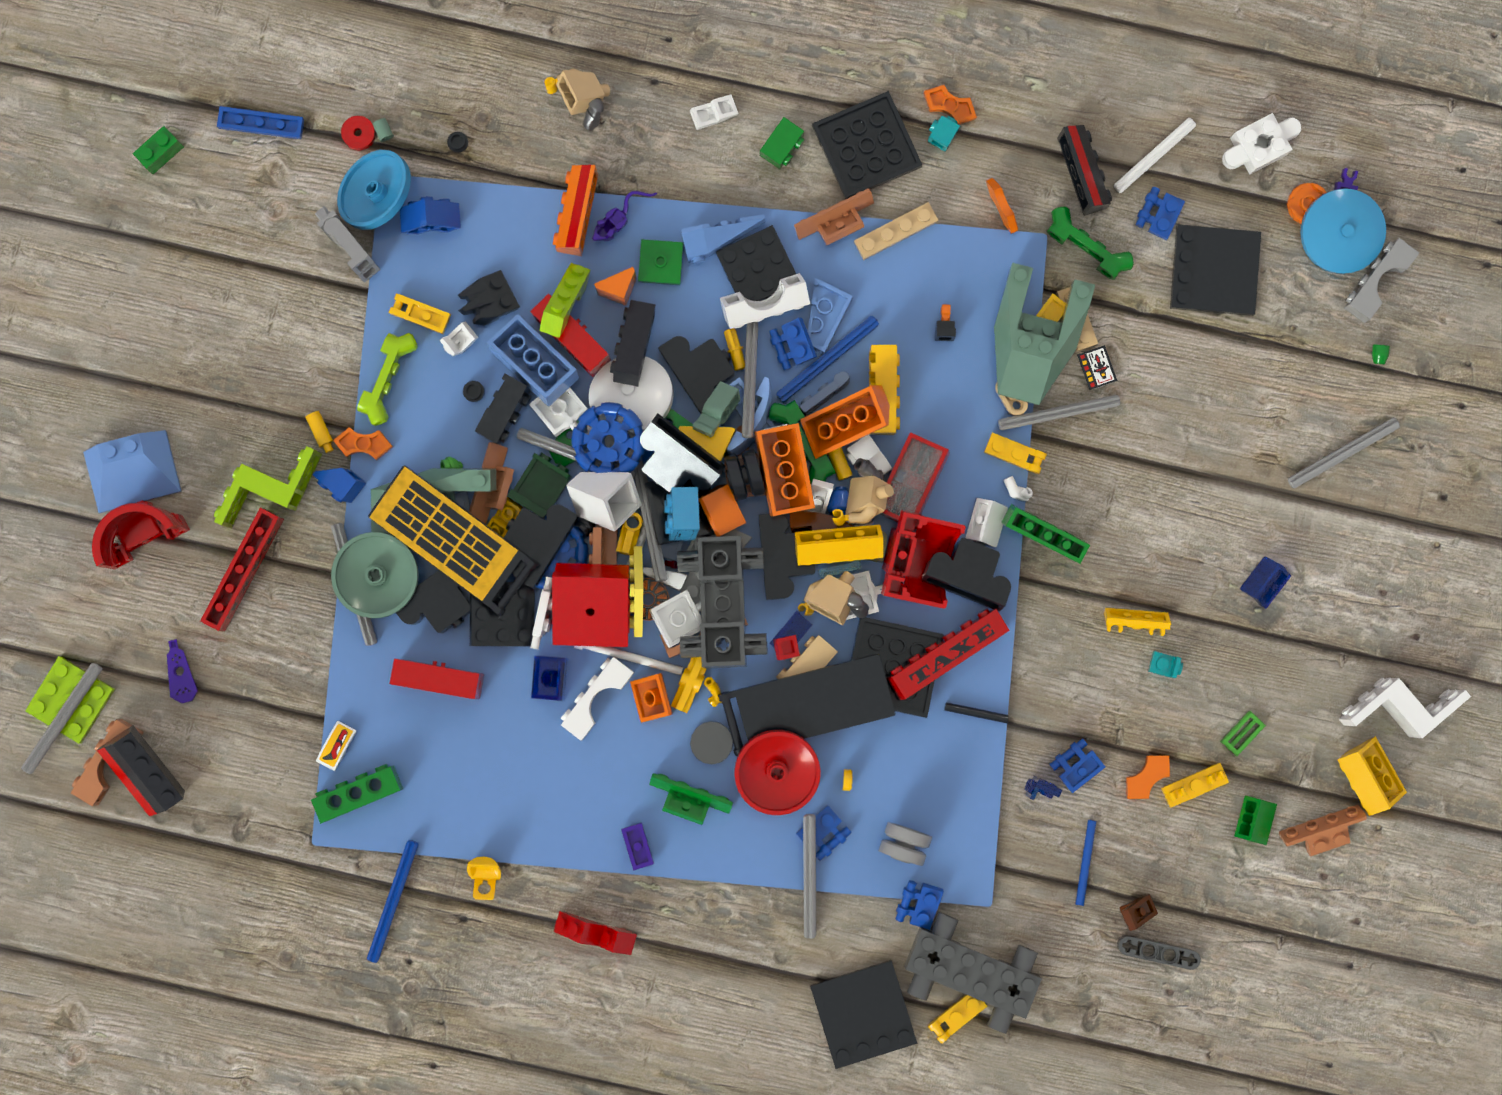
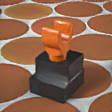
[935,304,956,341]

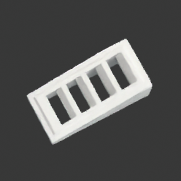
[643,567,688,591]

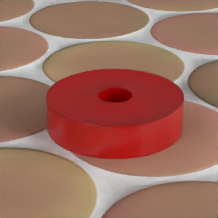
[341,116,376,151]

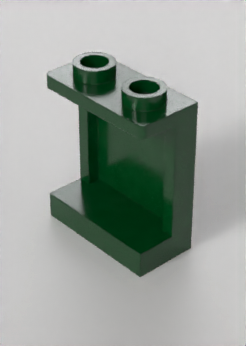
[507,452,572,519]

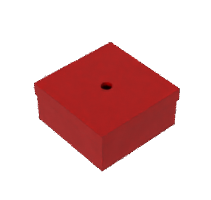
[552,563,630,647]

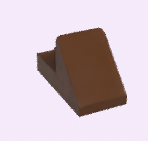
[1120,894,1158,931]

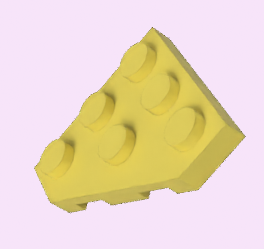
[629,546,643,637]

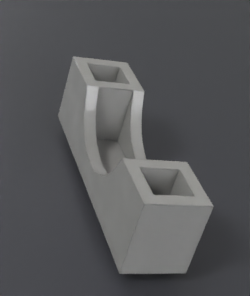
[1344,238,1419,323]

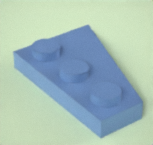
[807,278,853,354]

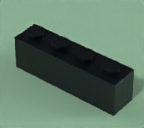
[610,300,656,387]

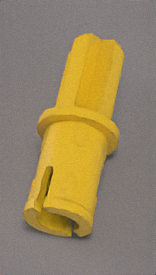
[724,328,745,371]

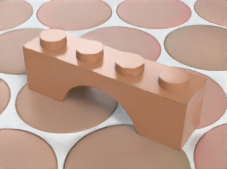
[71,719,144,806]

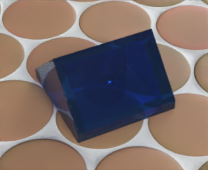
[531,656,568,701]

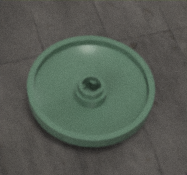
[331,532,419,618]

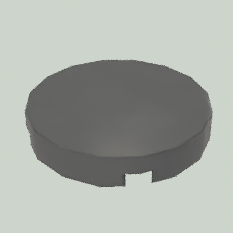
[690,721,733,764]

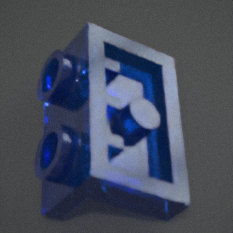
[1024,775,1062,800]

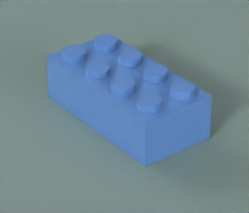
[487,314,579,407]

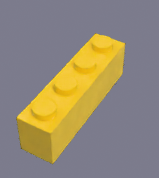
[795,524,883,566]

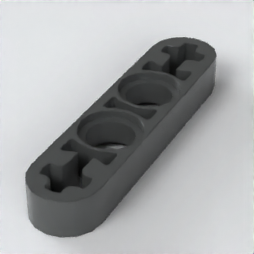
[1117,935,1201,970]

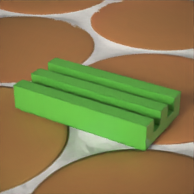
[1220,711,1266,756]

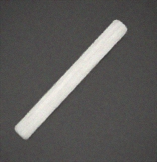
[1114,118,1196,193]

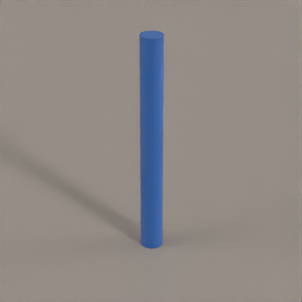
[1075,820,1096,906]

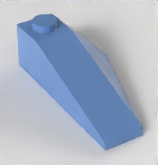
[681,214,765,264]

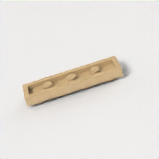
[854,202,938,260]

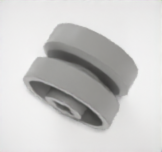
[878,822,932,866]

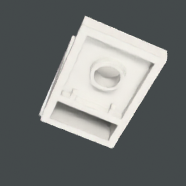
[1339,678,1471,738]

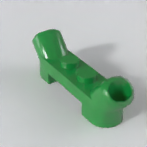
[1047,206,1134,280]
[768,400,836,484]

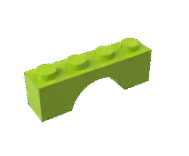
[539,263,591,338]

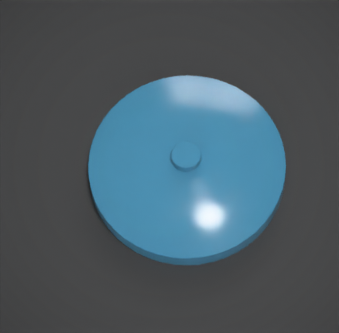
[337,150,411,230]
[1300,189,1386,274]

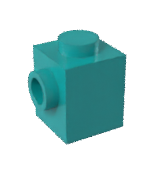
[928,116,960,152]

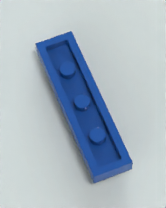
[217,106,304,139]

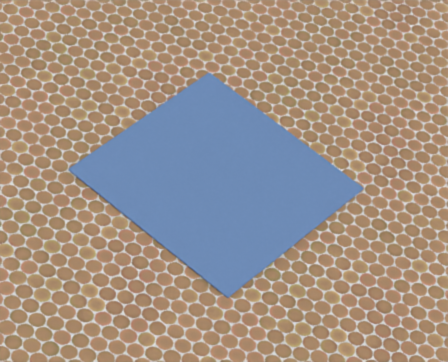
[312,176,1047,907]

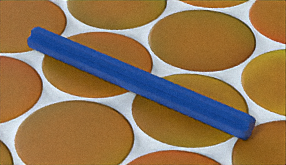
[776,316,879,402]
[367,840,418,963]

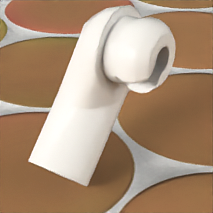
[1003,476,1033,501]

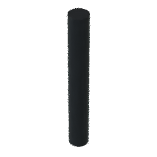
[944,702,1009,723]

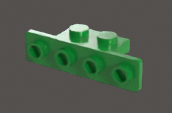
[649,773,733,825]

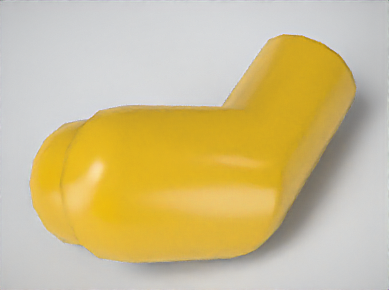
[704,677,722,707]

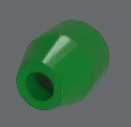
[1372,344,1390,364]

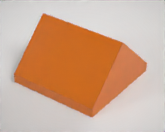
[594,267,637,306]
[698,484,746,537]
[630,673,673,723]

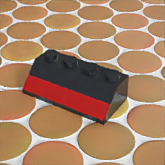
[1057,125,1112,216]
[97,725,185,816]

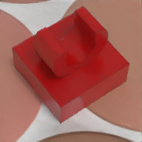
[773,635,800,660]

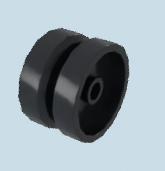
[724,449,765,502]

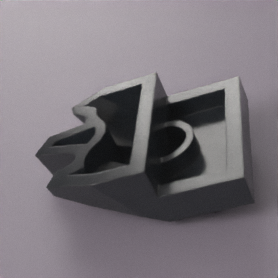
[458,270,520,326]

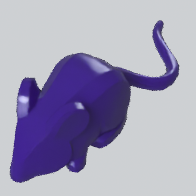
[592,191,657,241]

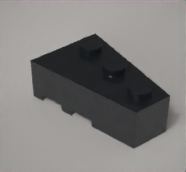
[475,373,532,445]

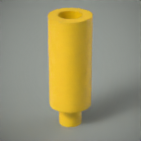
[305,411,334,453]
[828,447,853,481]

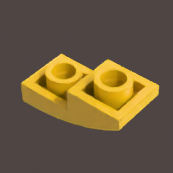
[487,497,523,538]

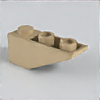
[776,635,838,679]

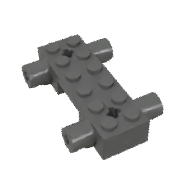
[677,536,768,669]
[904,912,1042,1034]

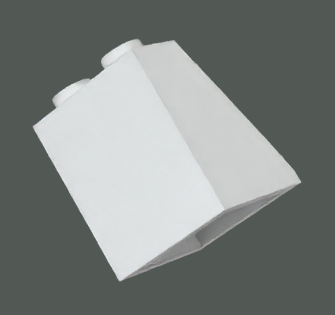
[566,472,642,532]

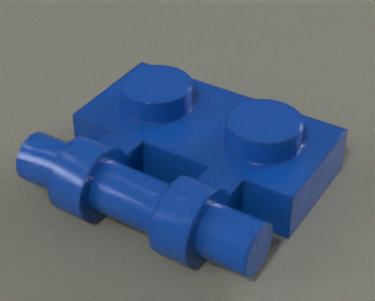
[1135,187,1185,240]
[769,318,817,371]
[1049,738,1105,793]
[796,805,852,861]
[895,880,944,930]

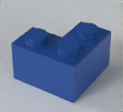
[400,196,461,235]

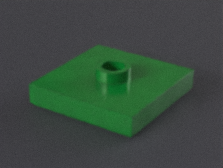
[638,239,683,285]

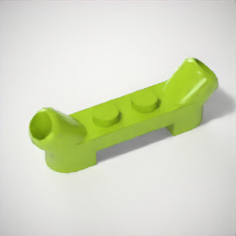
[357,333,418,426]

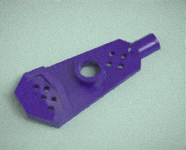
[167,639,198,703]

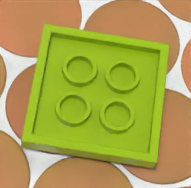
[25,656,115,744]

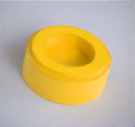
[842,769,852,791]

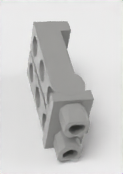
[315,206,381,283]

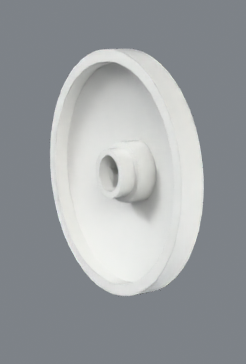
[589,357,674,436]

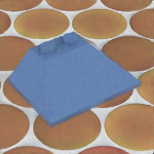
[83,430,182,513]

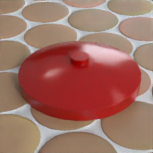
[734,730,821,815]

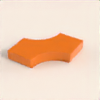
[924,85,977,125]
[986,178,1018,234]
[333,427,393,460]
[1126,755,1170,799]

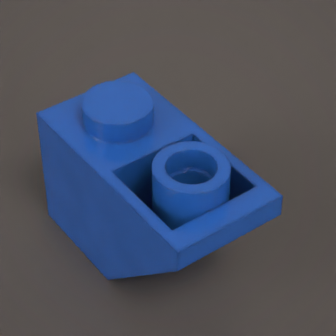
[312,468,366,503]

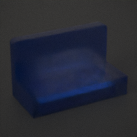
[1240,556,1291,609]
[769,611,813,647]

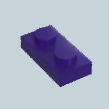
[621,822,654,871]

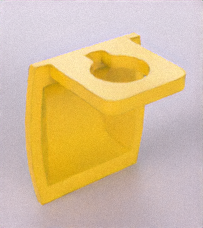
[467,857,501,900]

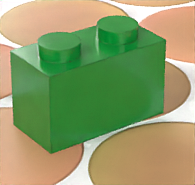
[759,117,805,170]
[132,126,184,175]

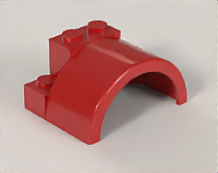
[92,500,190,570]
[881,510,966,609]

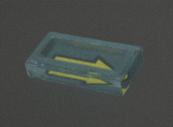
[818,560,862,578]

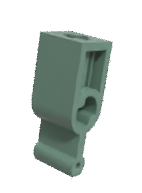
[692,381,741,437]

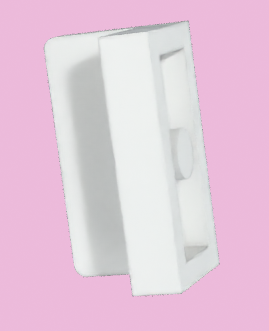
[965,498,1008,547]

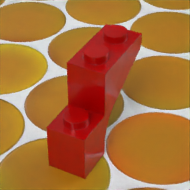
[554,911,637,955]

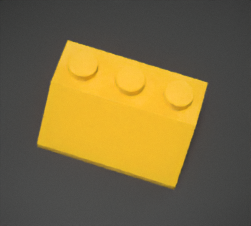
[1338,736,1407,816]

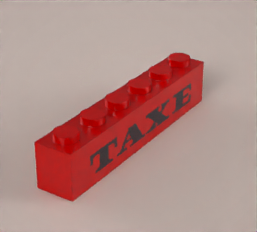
[200,507,284,632]
[887,608,1010,700]

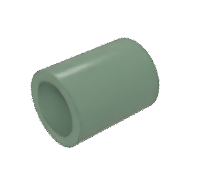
[372,118,394,142]

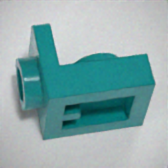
[1148,651,1183,678]

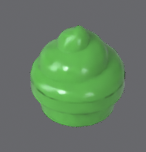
[440,457,463,468]

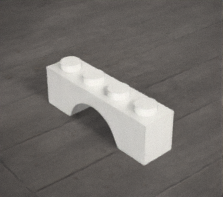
[720,273,810,329]
[561,657,635,741]

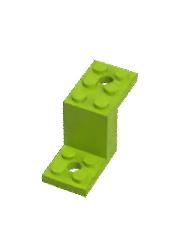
[214,446,322,528]

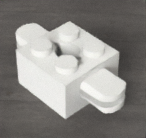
[1222,113,1301,175]

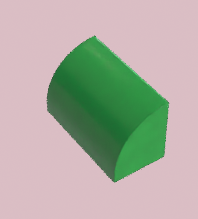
[1234,795,1277,845]

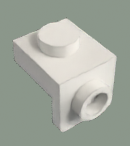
[440,321,479,356]

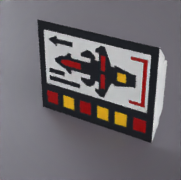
[1077,345,1117,390]

